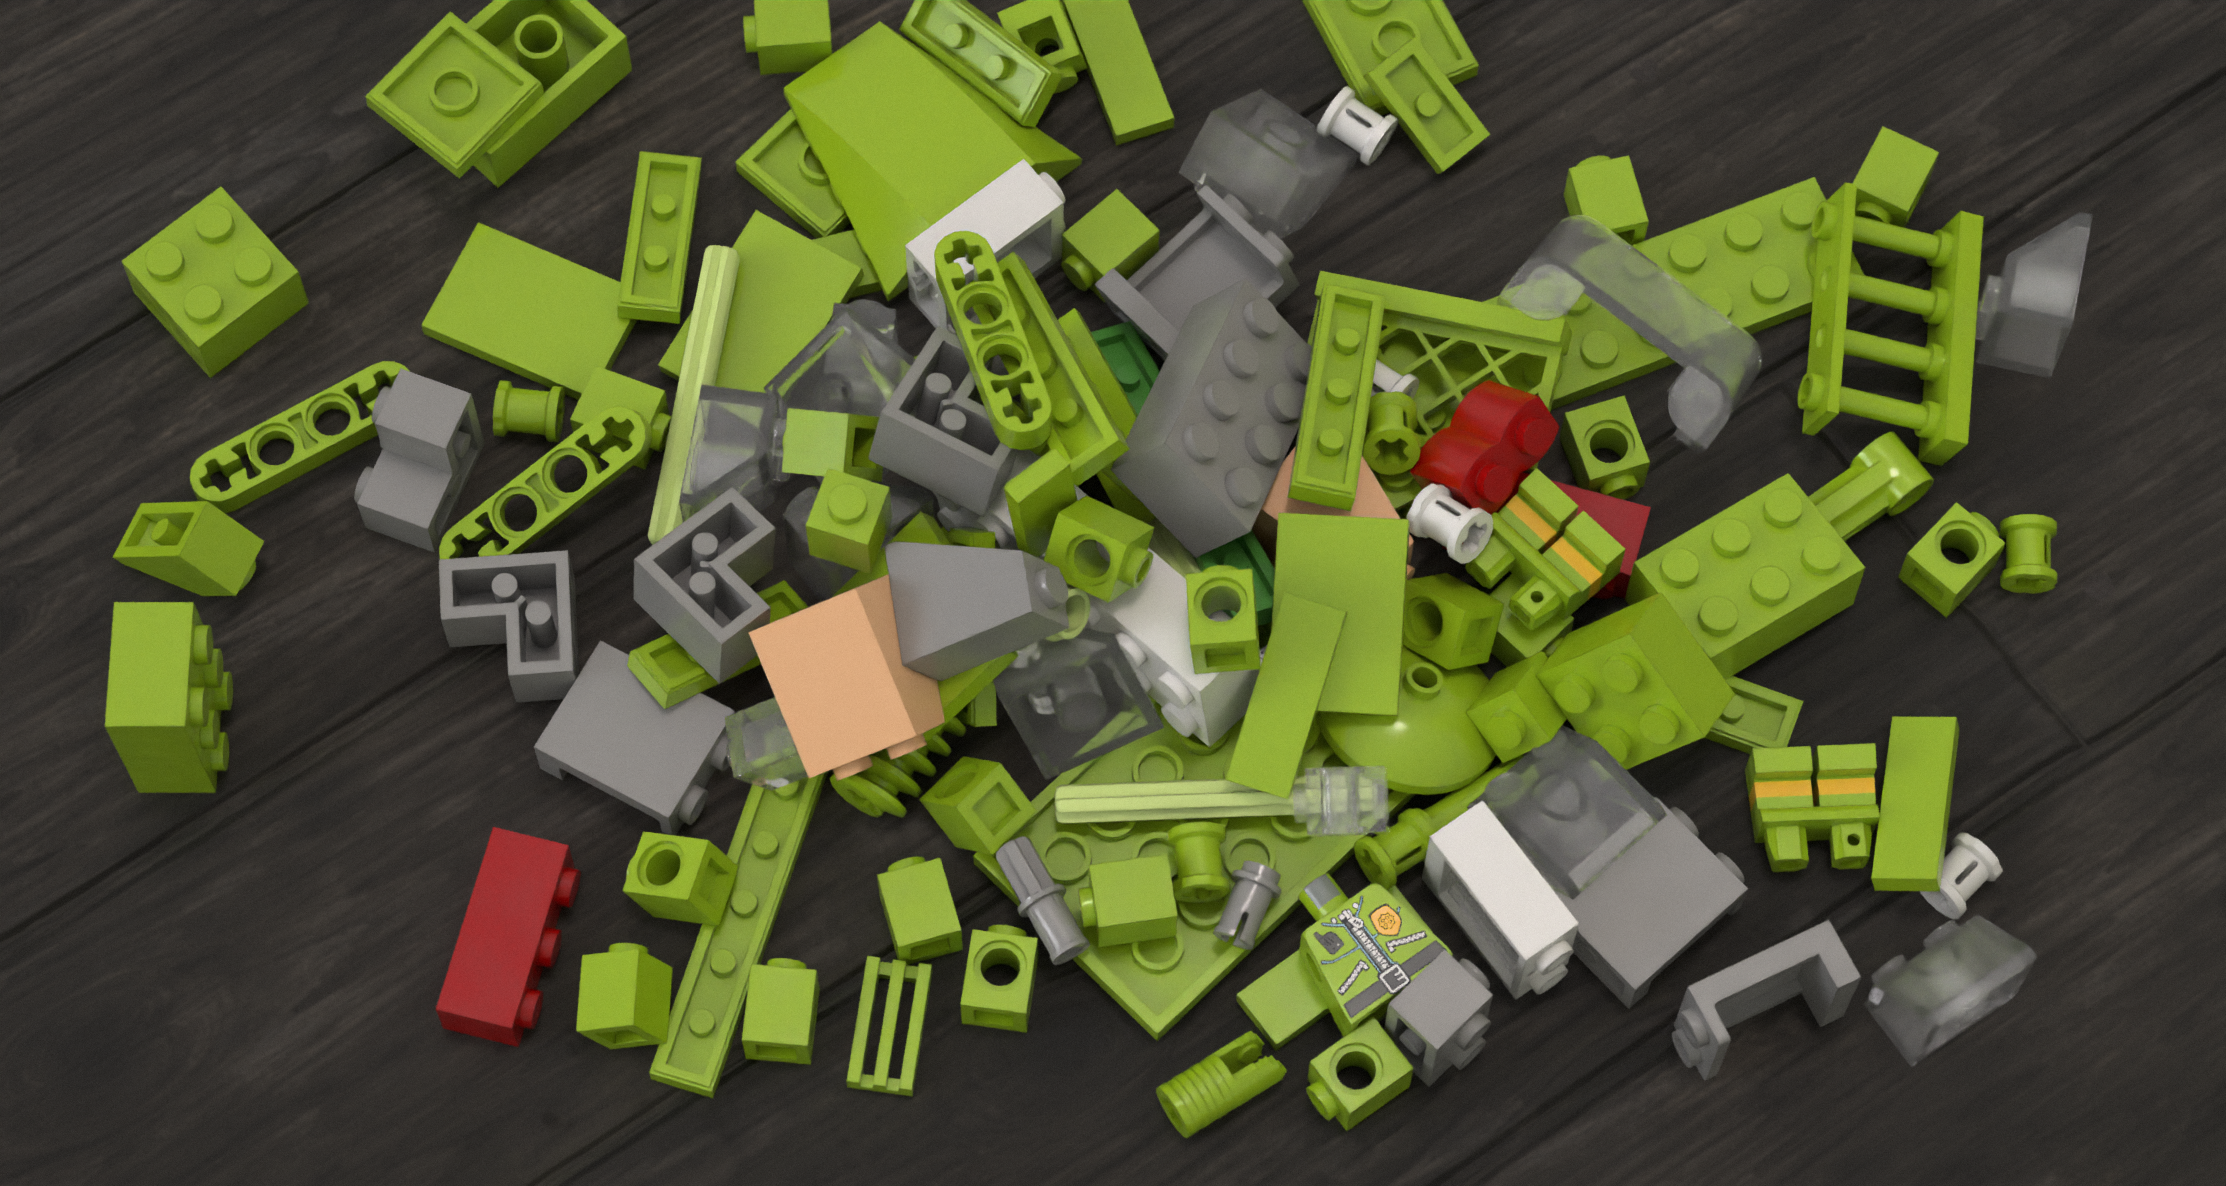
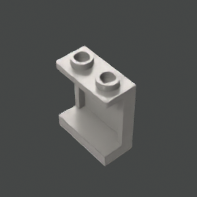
[1095,185,1300,362]
[534,640,741,836]
[1552,797,1748,1009]
[1672,920,1861,1081]

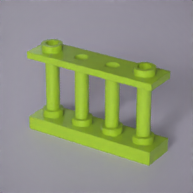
[1797,182,1984,466]
[967,251,1156,524]

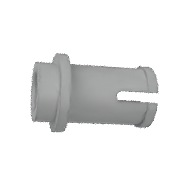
[1213,861,1282,950]

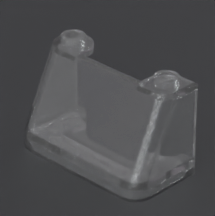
[1497,215,1762,455]

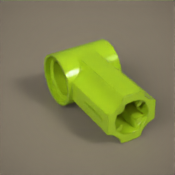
[1808,432,1934,542]

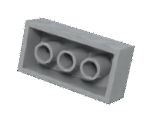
[1111,278,1312,558]

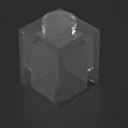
[724,697,808,791]

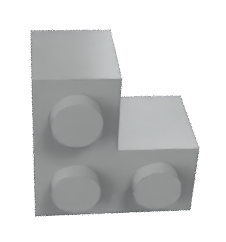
[868,326,1018,517]
[354,368,485,553]
[633,487,776,684]
[439,550,579,703]

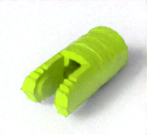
[1156,1031,1287,1139]

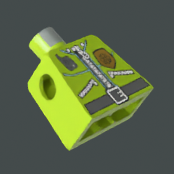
[1298,873,1453,1037]

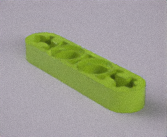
[934,231,1052,450]
[190,361,410,513]
[439,406,652,560]

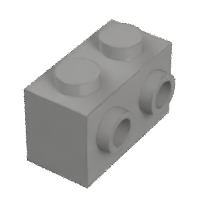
[1384,949,1493,1087]

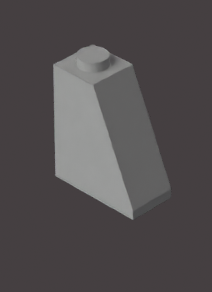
[884,541,1069,681]

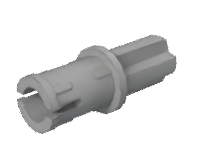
[996,836,1090,965]

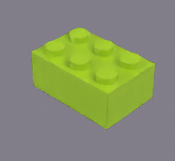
[467,0,632,188]
[1625,473,1866,680]
[105,602,233,793]

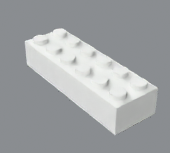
[932,450,1260,747]

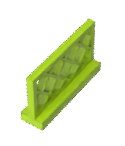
[1308,271,1572,473]

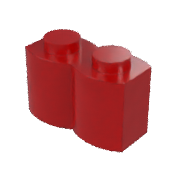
[1410,380,1559,514]

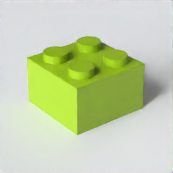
[121,187,309,378]
[1536,592,1735,777]

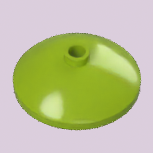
[1316,646,1496,795]

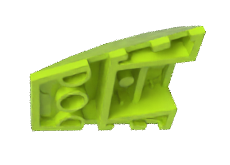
[783,21,1082,301]

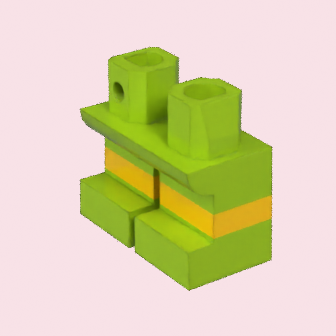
[1465,468,1625,630]
[1745,743,1880,872]

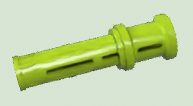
[1354,754,1539,890]

